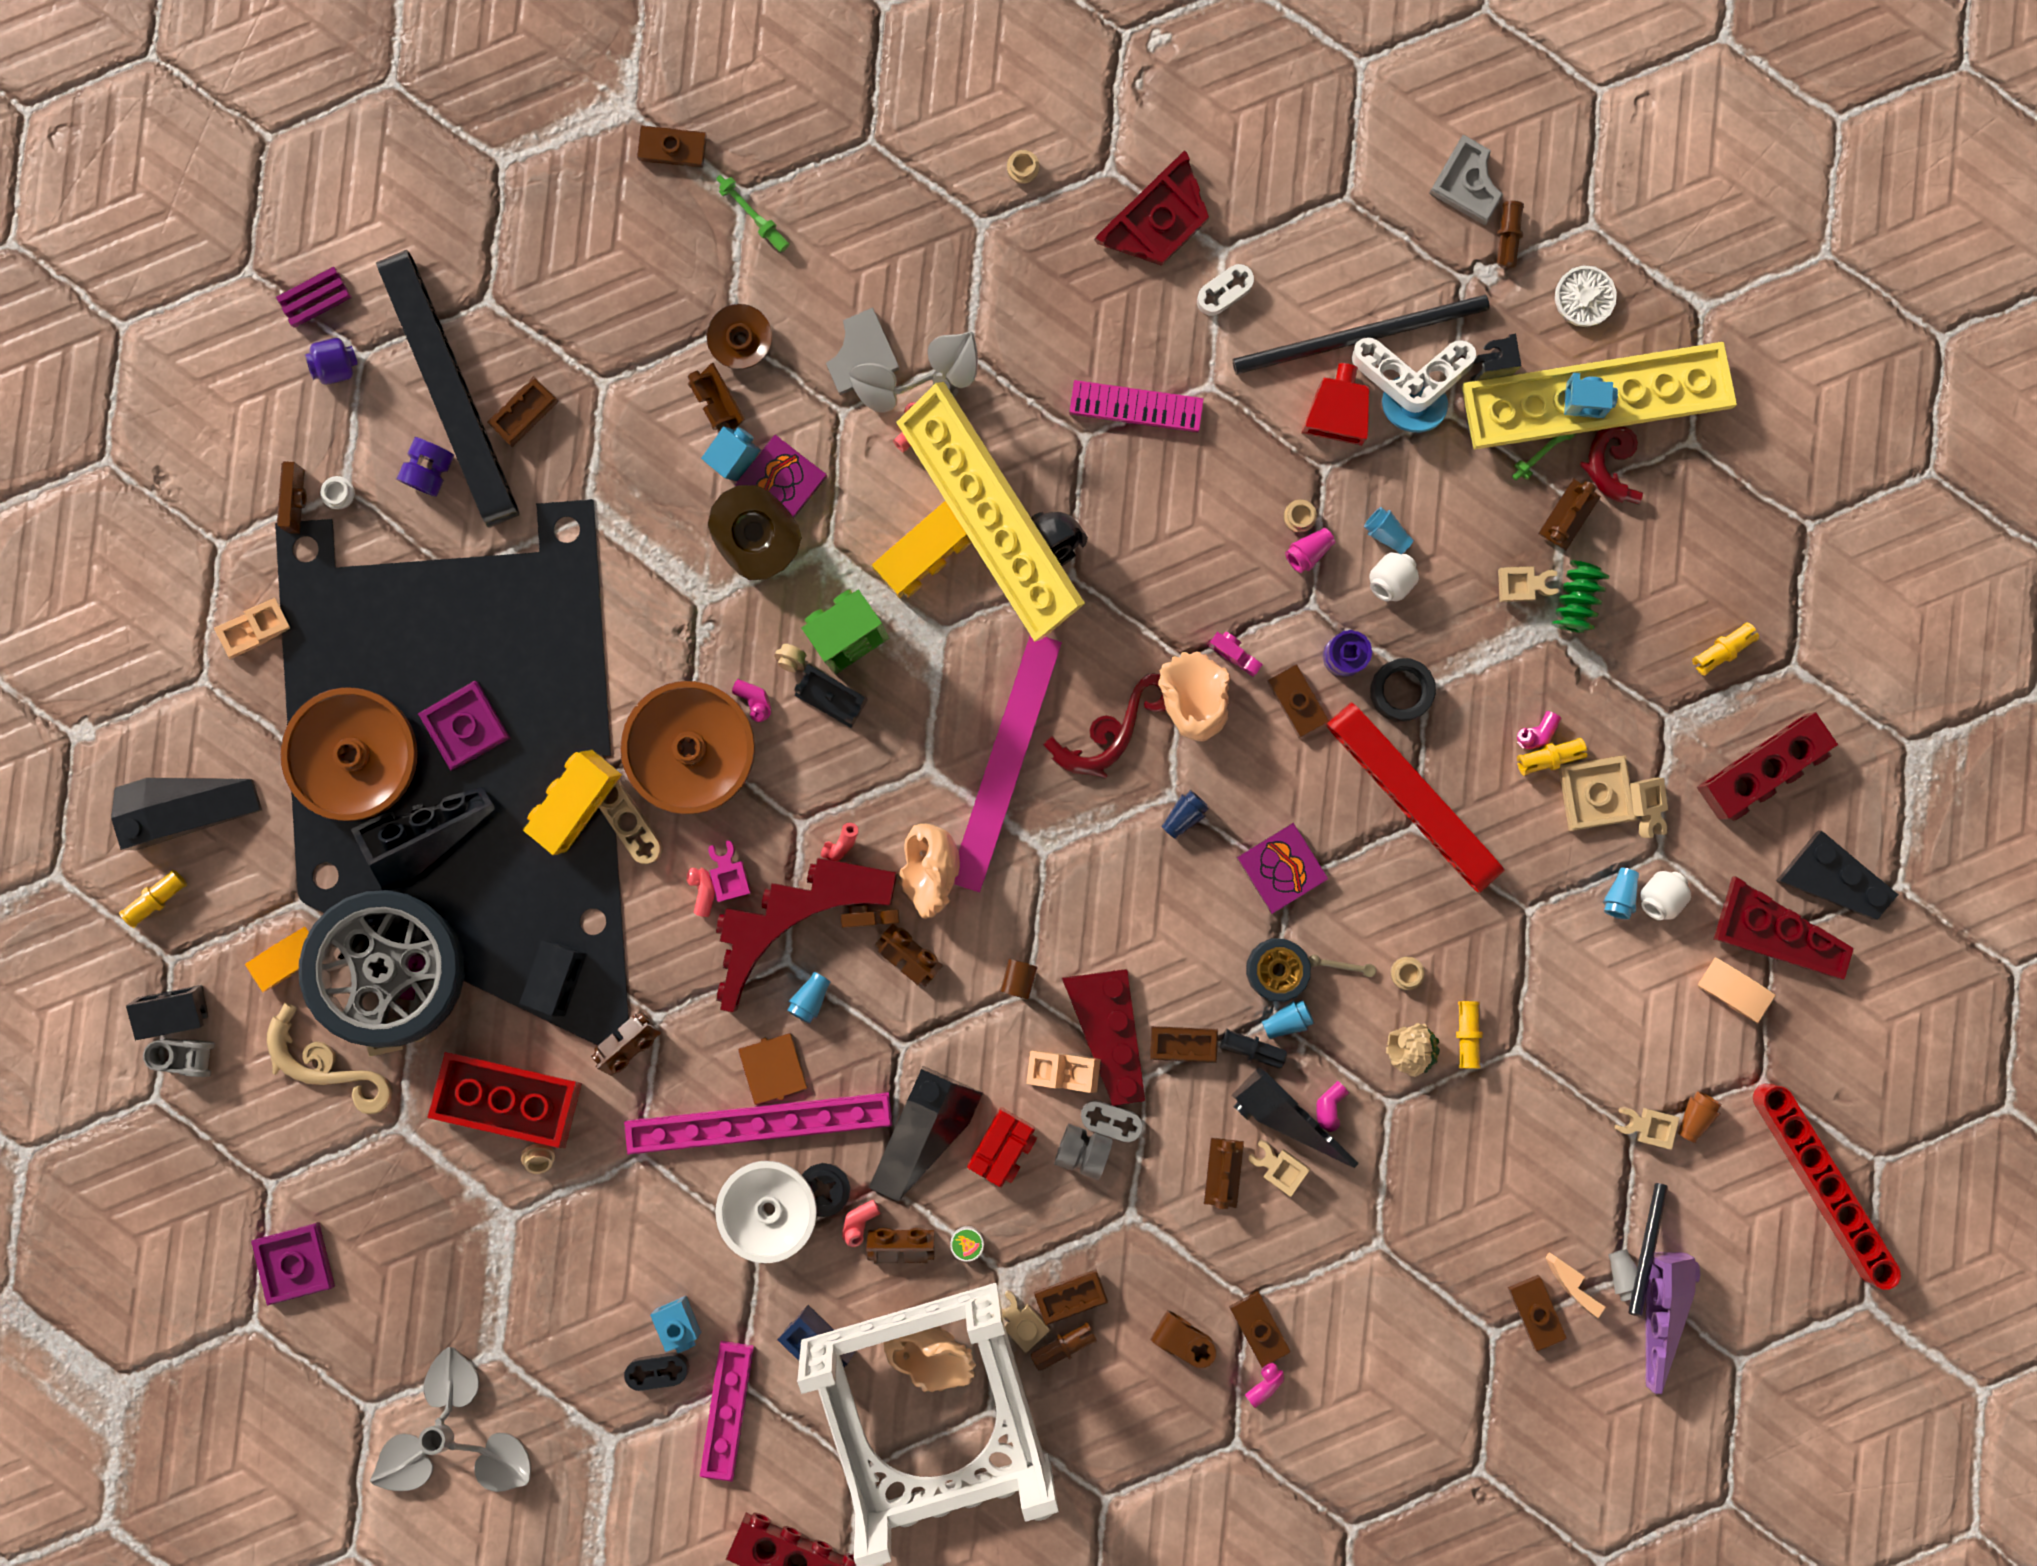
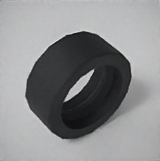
[1370,658,1436,722]

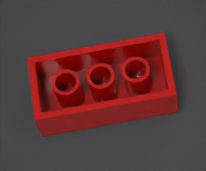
[427,1052,582,1148]

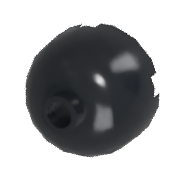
[1031,512,1088,566]

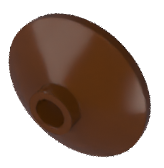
[706,304,772,370]

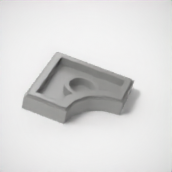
[1429,135,1503,225]
[826,308,899,395]

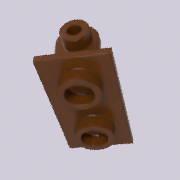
[687,363,745,433]
[1538,478,1601,551]
[875,924,943,987]
[591,1012,661,1076]
[1204,1138,1244,1209]
[866,1228,935,1264]

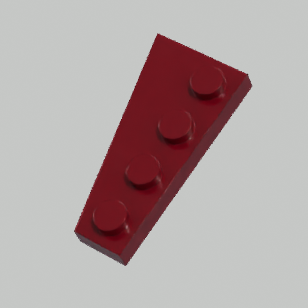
[1713,876,1854,980]
[1062,969,1145,1106]

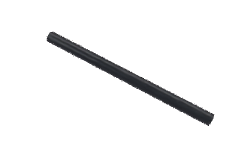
[1232,294,1490,375]

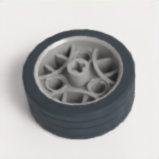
[299,890,465,1048]

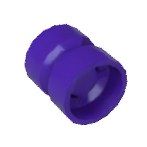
[396,437,455,497]
[1323,630,1372,678]

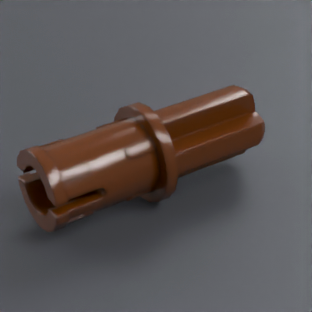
[1497,201,1524,269]
[1031,1322,1097,1371]

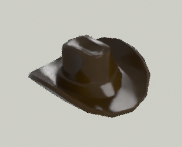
[708,485,802,580]

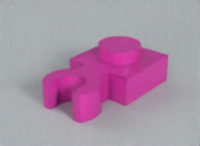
[1207,631,1263,677]
[708,841,751,902]

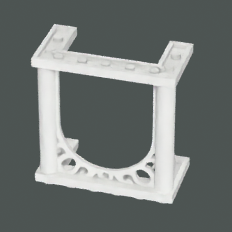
[797,1283,1059,1566]

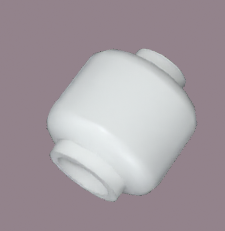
[1369,553,1419,602]
[1640,871,1691,920]

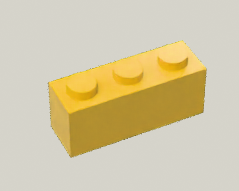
[871,501,971,599]
[523,750,622,855]

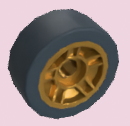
[1246,938,1311,1002]

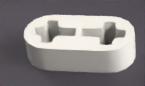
[1197,264,1254,316]

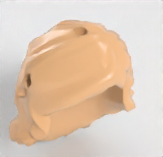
[1158,652,1230,741]
[899,823,960,919]
[883,1326,976,1392]

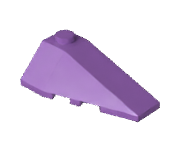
[1646,1252,1700,1394]

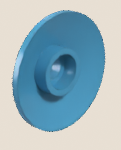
[1382,377,1448,432]

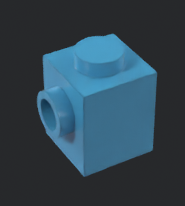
[701,426,761,481]
[650,1296,701,1353]

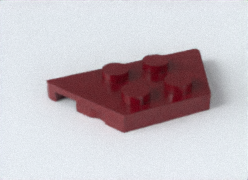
[1095,150,1209,266]

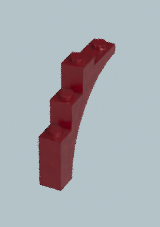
[716,858,897,1012]

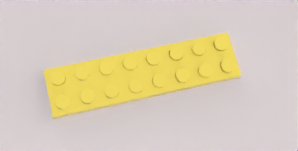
[1462,342,1737,450]
[896,382,1085,642]

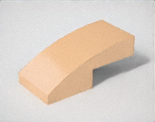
[214,598,290,659]
[1698,957,1776,1024]
[1027,1051,1101,1093]
[1546,1252,1606,1318]

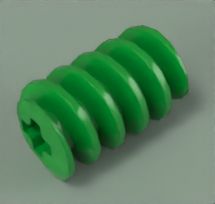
[1552,560,1610,633]

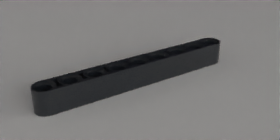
[376,249,520,528]

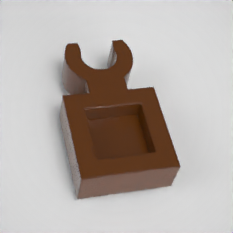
[841,905,900,928]

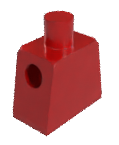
[1301,363,1369,446]

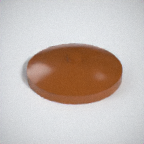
[621,681,755,814]
[280,688,417,821]

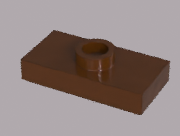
[637,125,707,168]
[487,376,559,447]
[277,461,307,534]
[1267,664,1329,738]
[1150,1026,1218,1063]
[1034,1269,1108,1326]
[1508,1275,1567,1352]
[1229,1291,1291,1368]

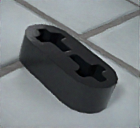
[624,1352,690,1391]

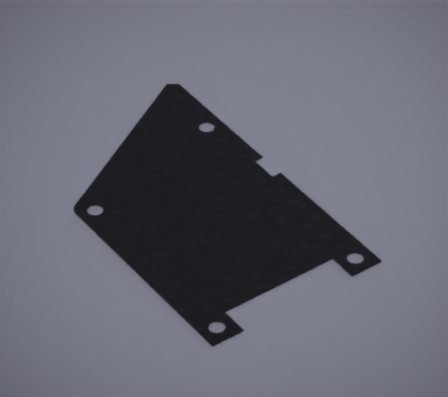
[275,499,629,1046]

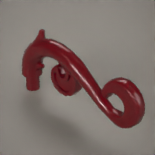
[1580,426,1643,505]
[1043,673,1166,779]

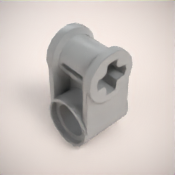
[143,1038,215,1077]

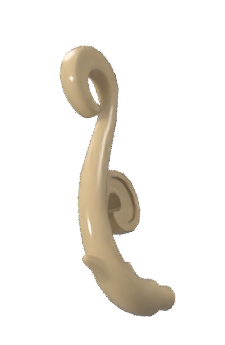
[267,1003,393,1115]

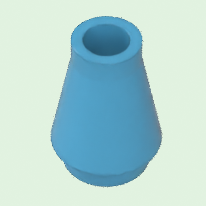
[1364,507,1414,554]
[1603,868,1639,919]
[787,972,831,1024]
[1262,1000,1314,1040]

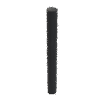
[1628,1183,1668,1317]

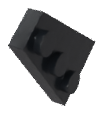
[1776,831,1899,920]

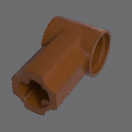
[1000,959,1038,999]

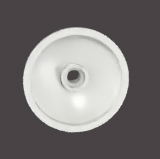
[715,1161,817,1263]

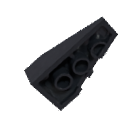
[111,778,262,851]
[869,1066,983,1201]
[1231,1067,1359,1168]

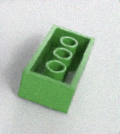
[801,589,890,675]

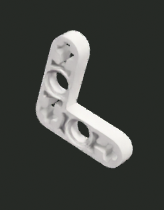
[1352,338,1476,413]

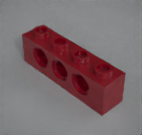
[1697,712,1838,821]
[725,1512,856,1566]

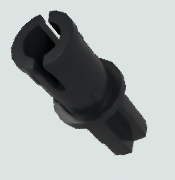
[1220,1029,1287,1069]

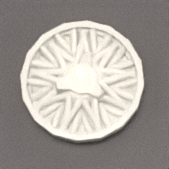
[1555,266,1617,327]

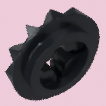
[802,1162,851,1217]

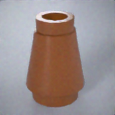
[1677,1091,1722,1143]

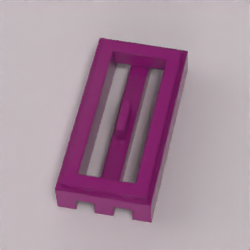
[276,266,352,328]

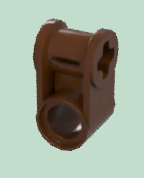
[1150,1310,1216,1368]

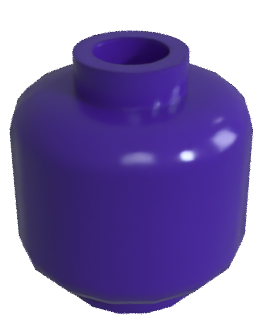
[305,338,358,385]

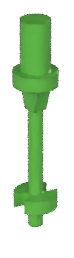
[716,175,790,253]
[1512,434,1576,481]

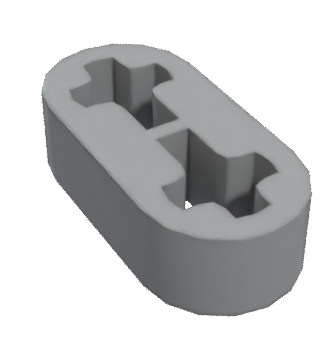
[1081,1100,1143,1142]

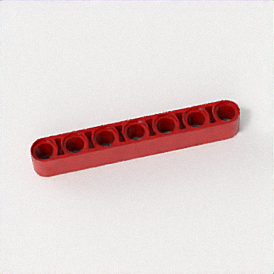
[1326,702,1505,893]
[1753,1083,1901,1290]

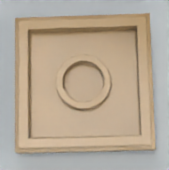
[1558,755,1637,831]

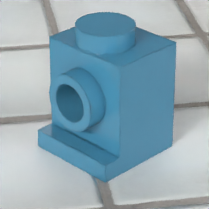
[1564,373,1618,418]

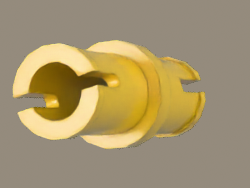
[1692,622,1759,676]
[1517,738,1587,776]
[119,869,187,928]
[1456,1001,1483,1068]

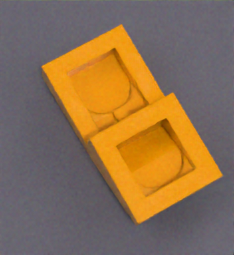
[245,926,309,993]

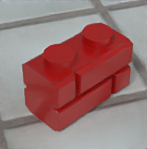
[967,1107,1038,1188]

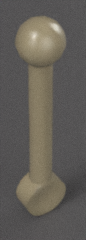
[1308,955,1376,977]

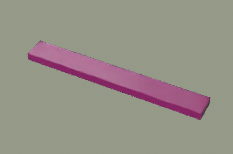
[954,635,1062,893]
[624,1092,893,1155]

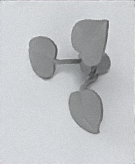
[849,332,978,412]
[370,1347,531,1492]

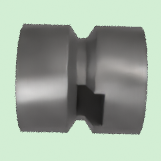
[1054,1123,1113,1180]

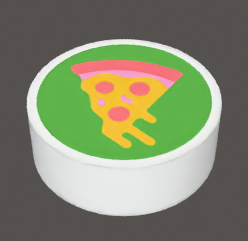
[950,1226,984,1262]

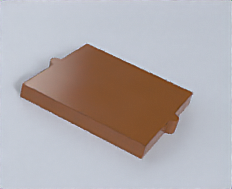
[738,1033,807,1105]

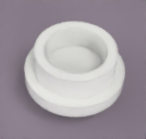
[320,476,355,510]

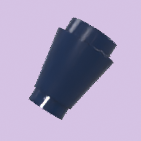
[1161,790,1209,839]

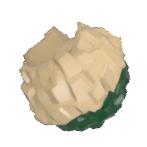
[1386,1023,1440,1077]

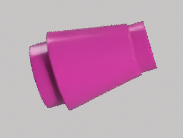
[1285,528,1335,573]

